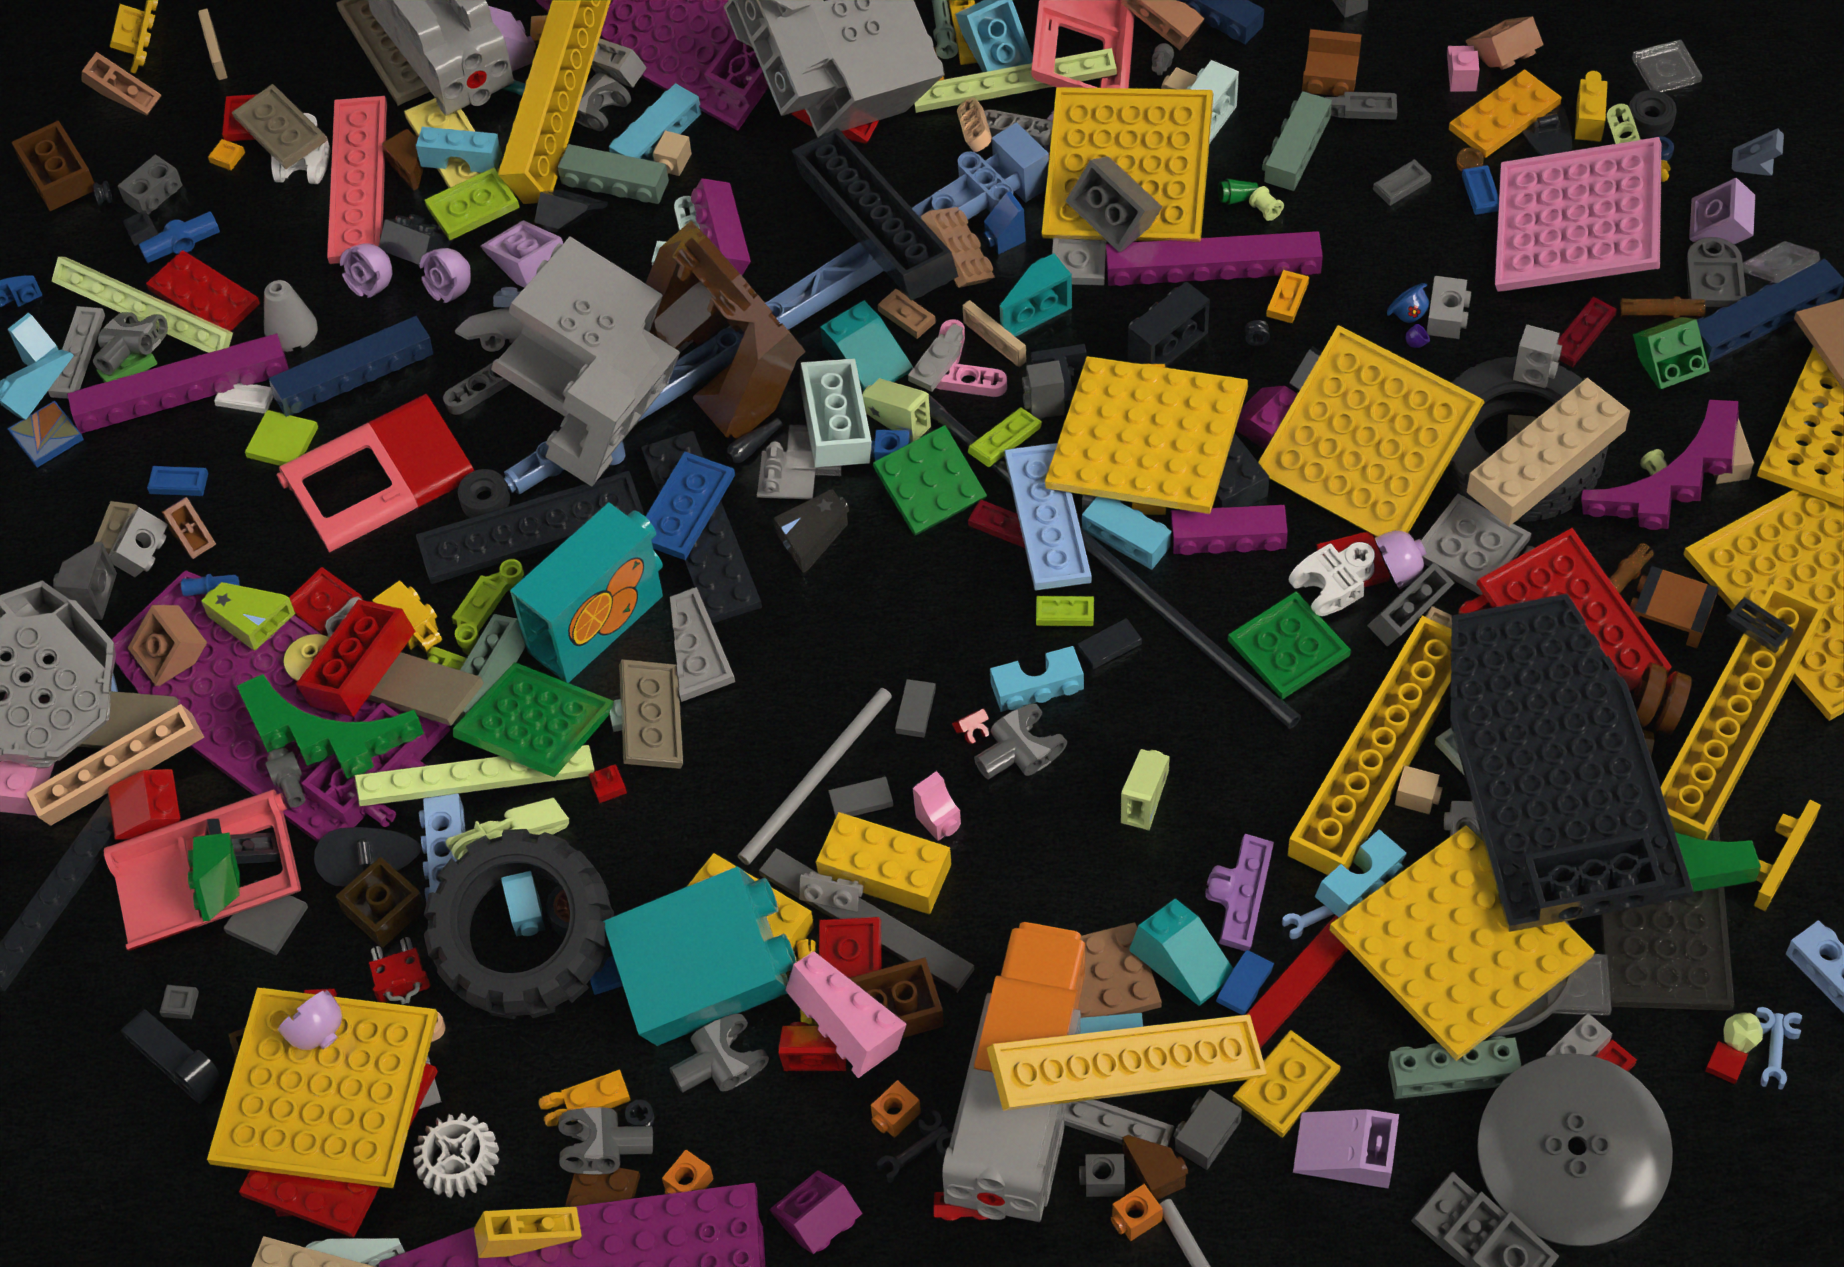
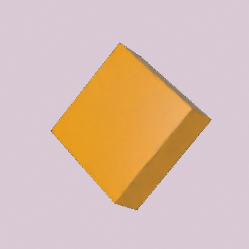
[208,139,245,170]

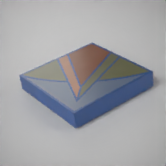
[8,401,84,468]

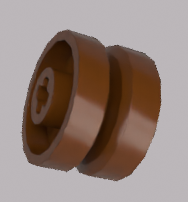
[1632,662,1691,737]

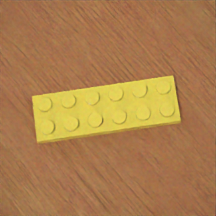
[404,98,514,195]

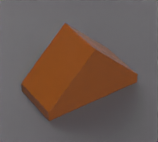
[162,497,216,559]

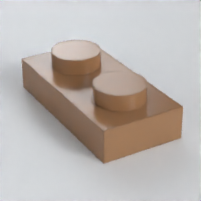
[878,289,935,339]

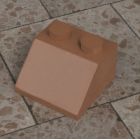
[1466,16,1543,69]
[128,605,207,686]

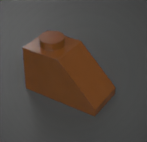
[382,129,424,190]
[1122,1135,1188,1200]

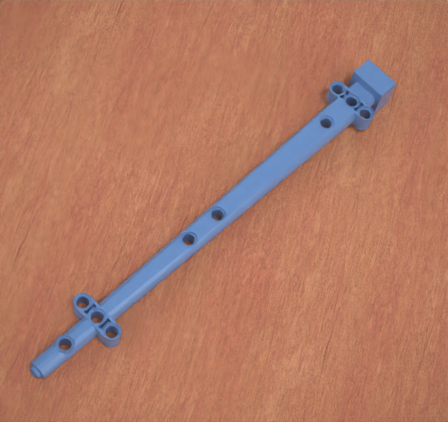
[504,122,1049,495]

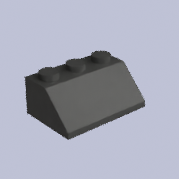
[1066,156,1162,252]

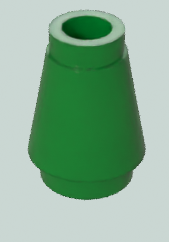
[1218,179,1258,205]

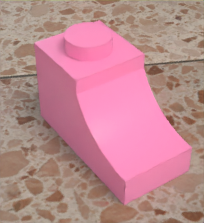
[1447,46,1479,92]
[913,771,961,841]

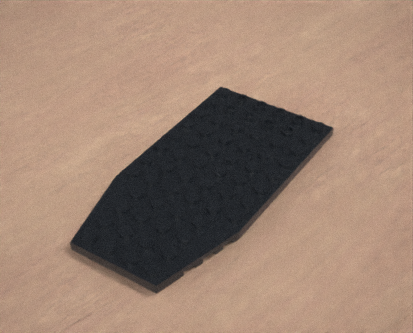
[1450,594,1694,932]

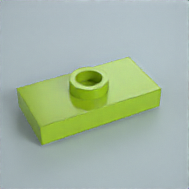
[1036,596,1094,626]

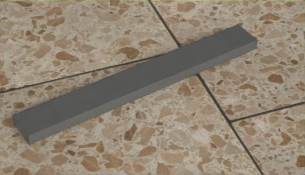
[759,848,974,993]

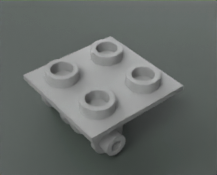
[757,442,816,499]

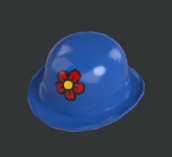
[1387,283,1430,323]

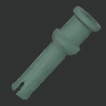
[931,0,958,59]

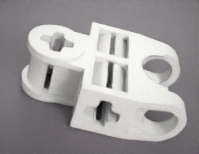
[271,113,331,184]
[1289,542,1375,616]

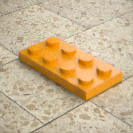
[1449,69,1561,158]

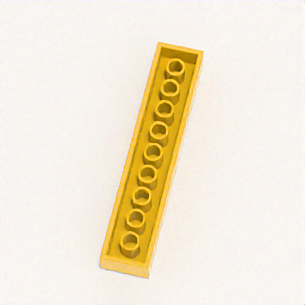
[498,0,611,204]
[1660,584,1826,840]
[1288,616,1452,875]

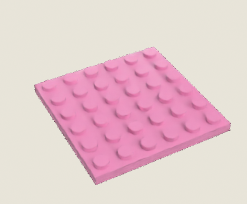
[1495,137,1661,292]

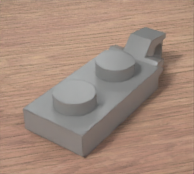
[908,324,964,392]

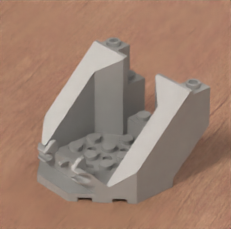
[0,581,116,768]

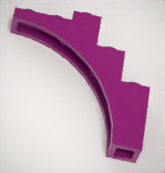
[1582,400,1739,530]

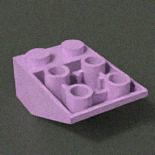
[1293,1109,1399,1188]

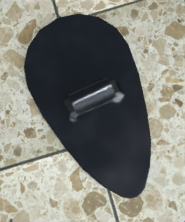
[1521,104,1572,156]
[314,827,421,887]

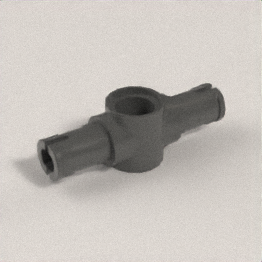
[265,746,305,807]

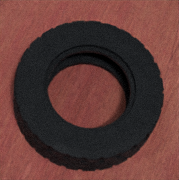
[1440,357,1608,522]

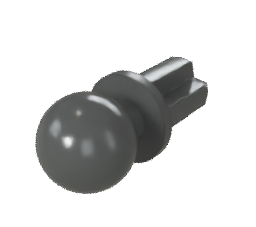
[1152,43,1174,75]

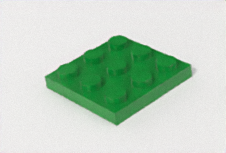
[872,425,987,536]
[1228,592,1351,699]

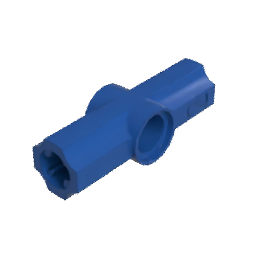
[138,212,220,263]

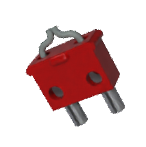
[369,937,431,1004]

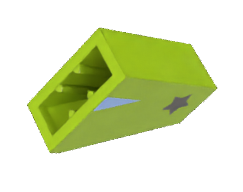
[201,582,295,651]

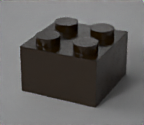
[336,857,426,948]

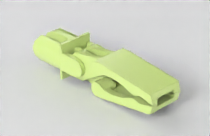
[445,798,569,860]

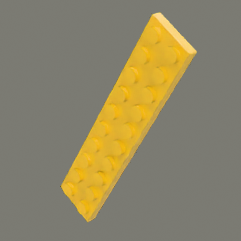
[987,1015,1267,1111]

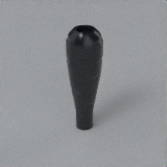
[725,417,783,464]

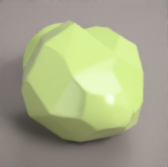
[1724,1013,1763,1053]

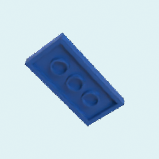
[646,452,735,560]

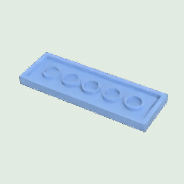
[1005,443,1091,590]

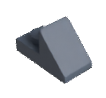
[1732,128,1784,175]

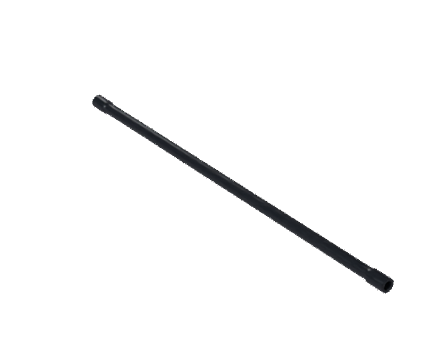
[929,395,1301,729]

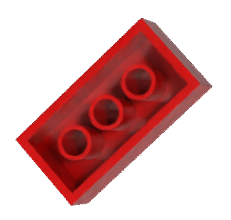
[296,599,416,717]

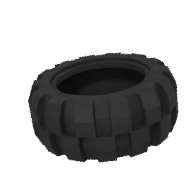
[424,829,614,1019]

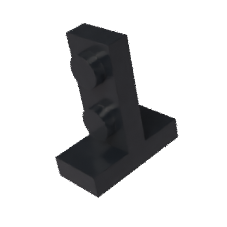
[1031,344,1087,417]
[205,819,280,864]

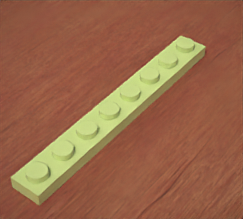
[914,48,1117,113]
[52,257,233,353]
[355,745,594,806]

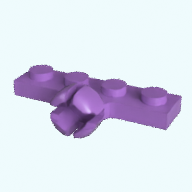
[1205,834,1274,951]

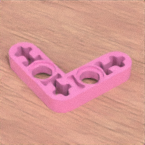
[936,320,1007,397]

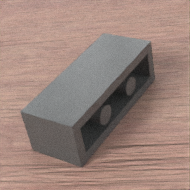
[1367,562,1454,646]

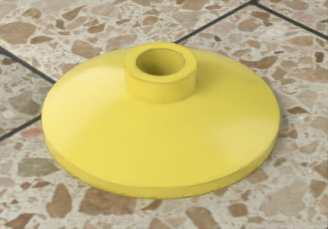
[284,634,330,681]

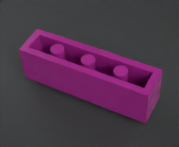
[691,179,751,276]
[1171,505,1287,555]

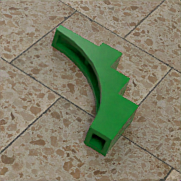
[237,674,424,779]
[1675,832,1761,892]

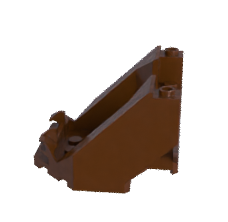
[646,221,806,440]

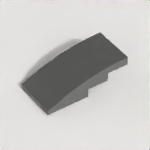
[1411,1172,1559,1267]

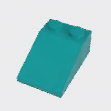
[1000,253,1072,337]
[821,300,913,391]
[1129,899,1233,1006]

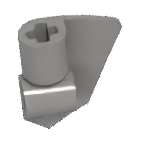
[455,307,523,352]

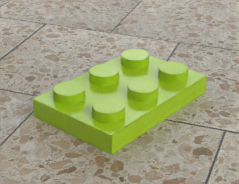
[425,168,519,240]

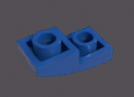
[0,276,42,307]
[1216,950,1274,1015]

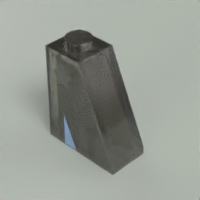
[774,489,849,573]

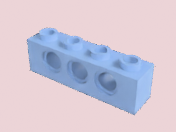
[419,793,465,903]
[1786,920,1844,1013]

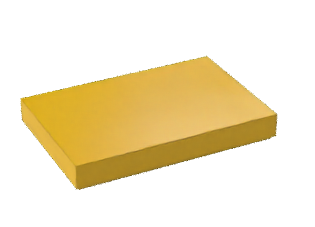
[1233,1030,1340,1138]

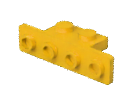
[110,0,158,74]

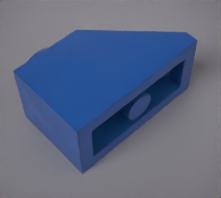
[983,191,1026,254]

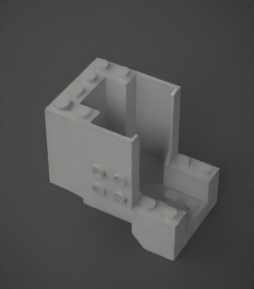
[724,0,945,137]
[491,237,680,486]

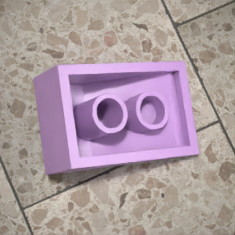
[481,220,563,288]

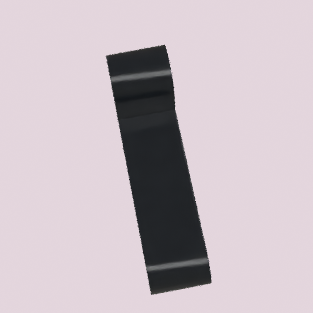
[120,1009,223,1104]

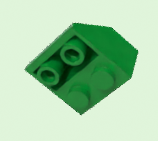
[1633,317,1710,389]
[188,832,240,922]

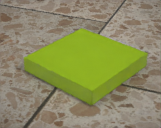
[245,410,318,466]

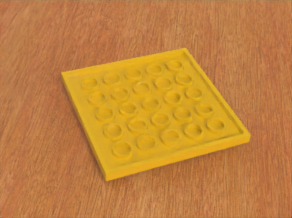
[1042,87,1214,242]
[1258,325,1484,537]
[1045,356,1248,514]
[1330,825,1595,1061]
[207,988,438,1188]

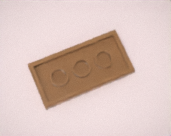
[1794,299,1844,389]

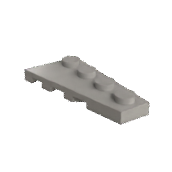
[670,587,735,702]

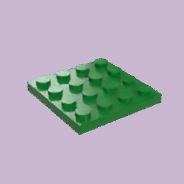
[453,662,614,778]

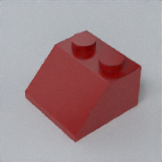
[108,769,180,839]
[779,1022,846,1071]

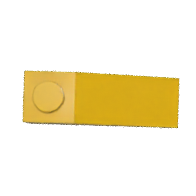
[474,1207,582,1258]

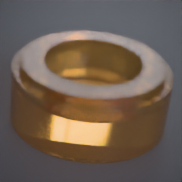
[1457,148,1484,171]

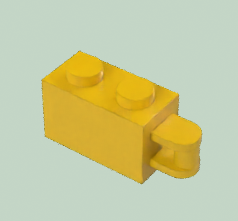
[1575,71,1607,141]
[373,580,442,652]

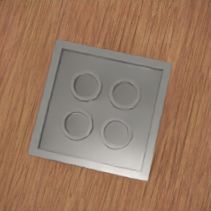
[1421,494,1531,595]

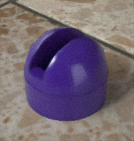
[1405,324,1430,348]

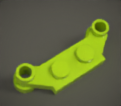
[451,559,524,655]

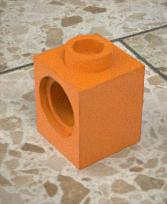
[871,1080,921,1138]
[662,1150,714,1194]
[1111,1184,1163,1241]

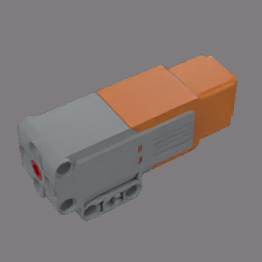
[368,0,514,116]
[943,922,1085,1222]

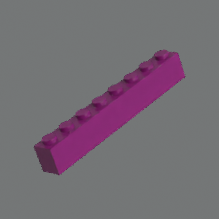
[1106,232,1322,286]
[67,333,289,433]

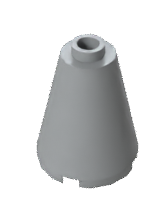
[264,280,318,352]

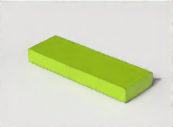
[968,408,1042,467]

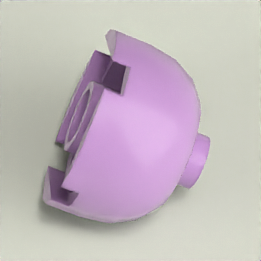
[340,243,392,298]
[420,248,471,303]
[1375,531,1427,589]
[278,990,342,1050]

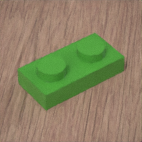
[97,353,157,383]

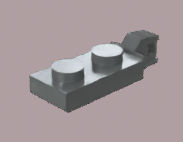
[1325,92,1397,120]

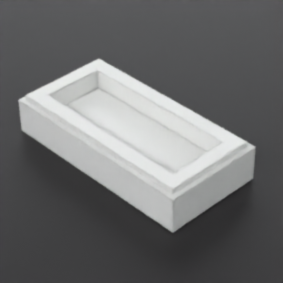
[214,383,273,413]

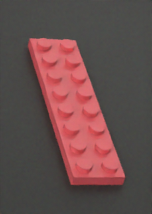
[328,96,387,264]

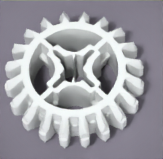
[413,1113,499,1198]

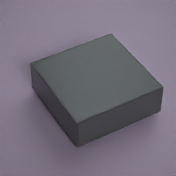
[160,985,199,1019]

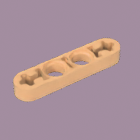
[957,97,992,152]

